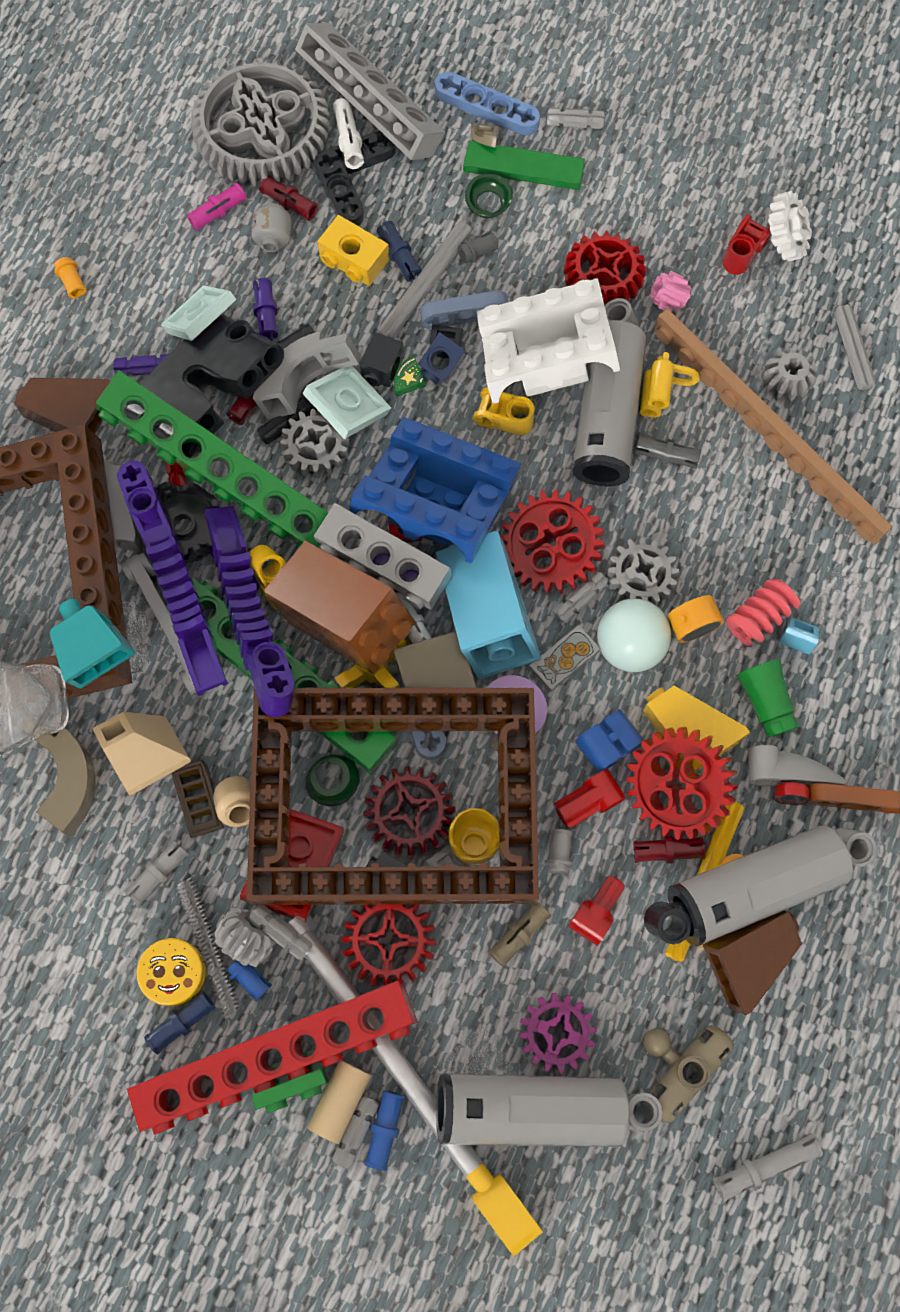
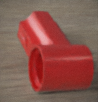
[553,769,626,830]

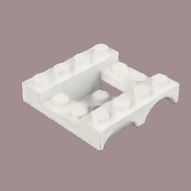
[477,278,620,404]

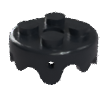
[143,482,220,563]

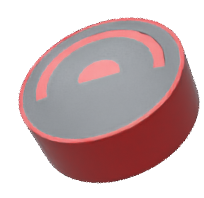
[774,782,810,806]

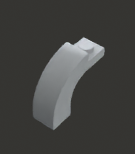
[253,331,360,419]

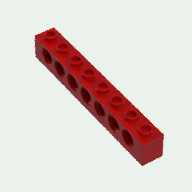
[127,981,418,1135]

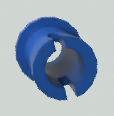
[227,960,272,1001]

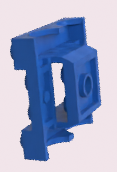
[349,417,521,563]

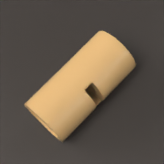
[307,1060,372,1144]

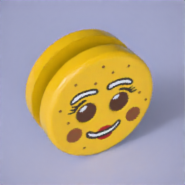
[137,938,207,1006]

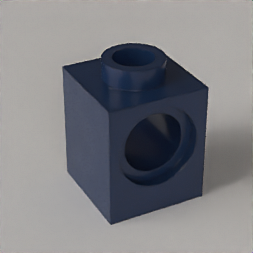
[418,332,468,385]

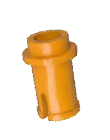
[54,257,87,299]

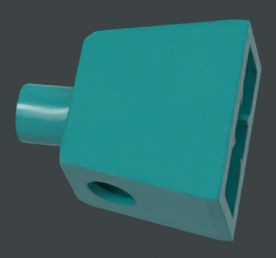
[49,599,136,689]

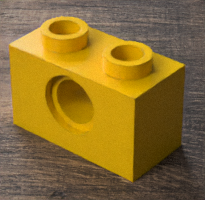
[317,215,390,286]

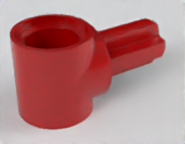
[568,876,625,946]

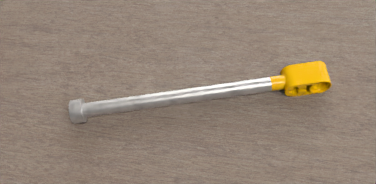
[288,915,543,1257]

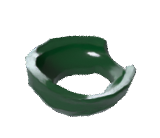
[465,174,513,219]
[306,754,360,807]

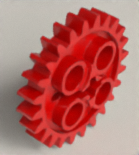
[501,489,605,595]
[625,727,738,840]

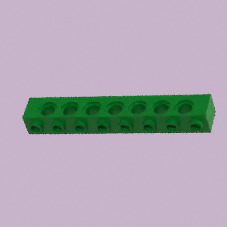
[96,370,329,550]
[166,577,397,775]

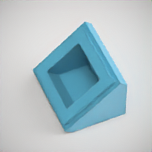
[778,616,819,655]

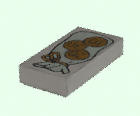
[529,625,601,693]

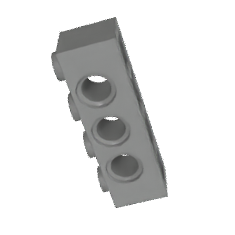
[314,503,452,610]

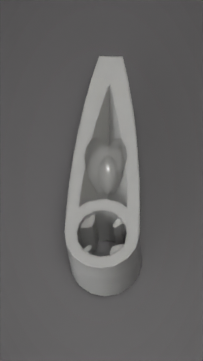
[748,745,846,787]

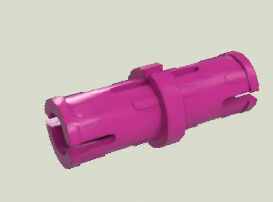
[186,182,247,231]

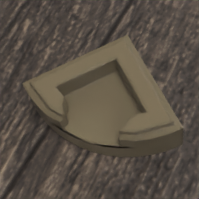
[470,123,501,147]

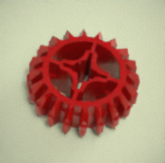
[563,230,646,306]
[341,904,436,987]

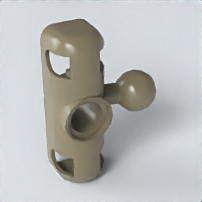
[643,1025,734,1123]

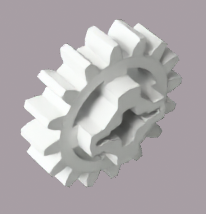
[768,191,812,262]

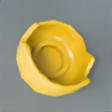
[449,808,499,865]

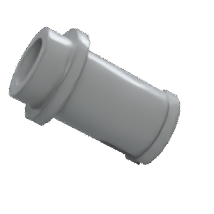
[544,829,572,874]

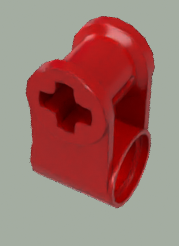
[722,214,772,275]

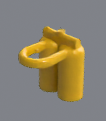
[640,352,700,418]

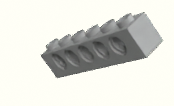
[295,23,445,160]

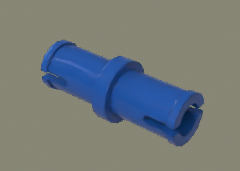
[364,1090,405,1171]

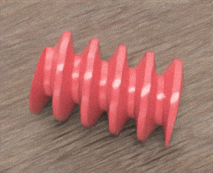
[726,578,801,647]

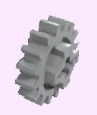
[280,409,350,478]
[607,537,679,606]

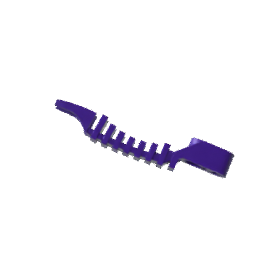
[117,460,228,696]
[204,506,294,717]

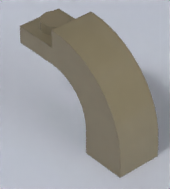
[20,718,96,837]

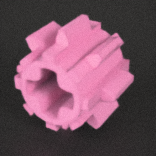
[650,271,691,312]

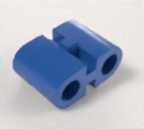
[575,709,644,773]

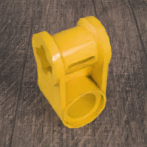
[472,387,534,435]
[249,545,286,611]

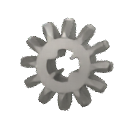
[763,346,818,402]
[214,908,276,967]

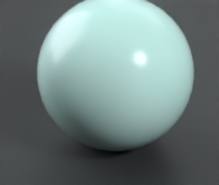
[597,599,671,672]

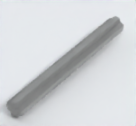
[378,221,472,339]

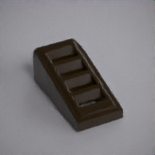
[172,760,224,839]

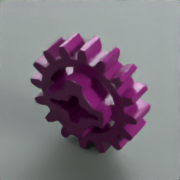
[518,993,597,1073]

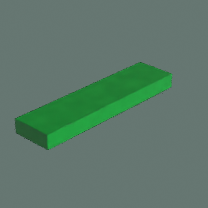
[463,141,585,190]

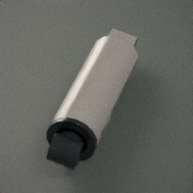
[644,825,877,946]

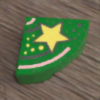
[394,356,425,397]

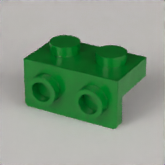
[251,1049,329,1114]

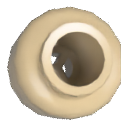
[213,776,251,827]

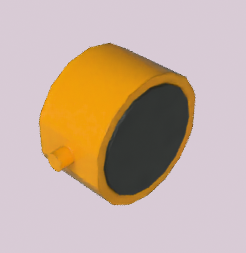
[667,595,724,643]

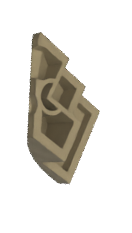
[393,631,488,734]

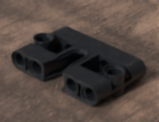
[124,314,284,458]

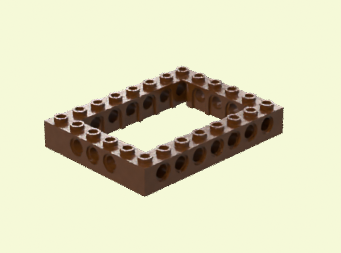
[0,424,133,715]
[246,688,539,905]

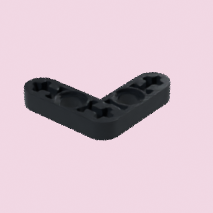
[314,130,396,226]

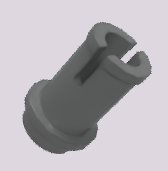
[458,231,499,263]

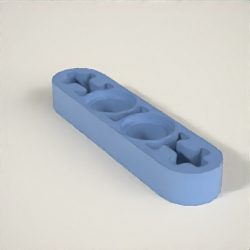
[435,72,540,135]

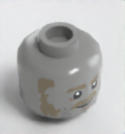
[251,203,292,252]

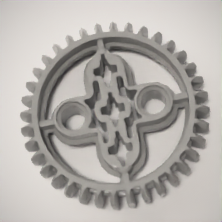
[191,58,330,187]

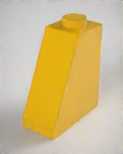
[643,686,750,772]

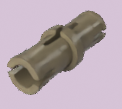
[488,902,551,968]

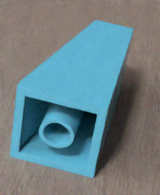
[436,530,541,680]

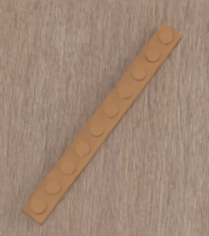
[654,308,893,546]

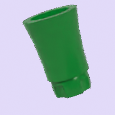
[736,659,798,738]

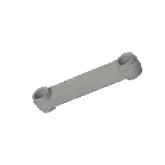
[120,552,197,696]

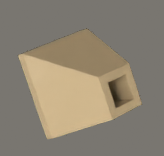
[92,712,191,796]

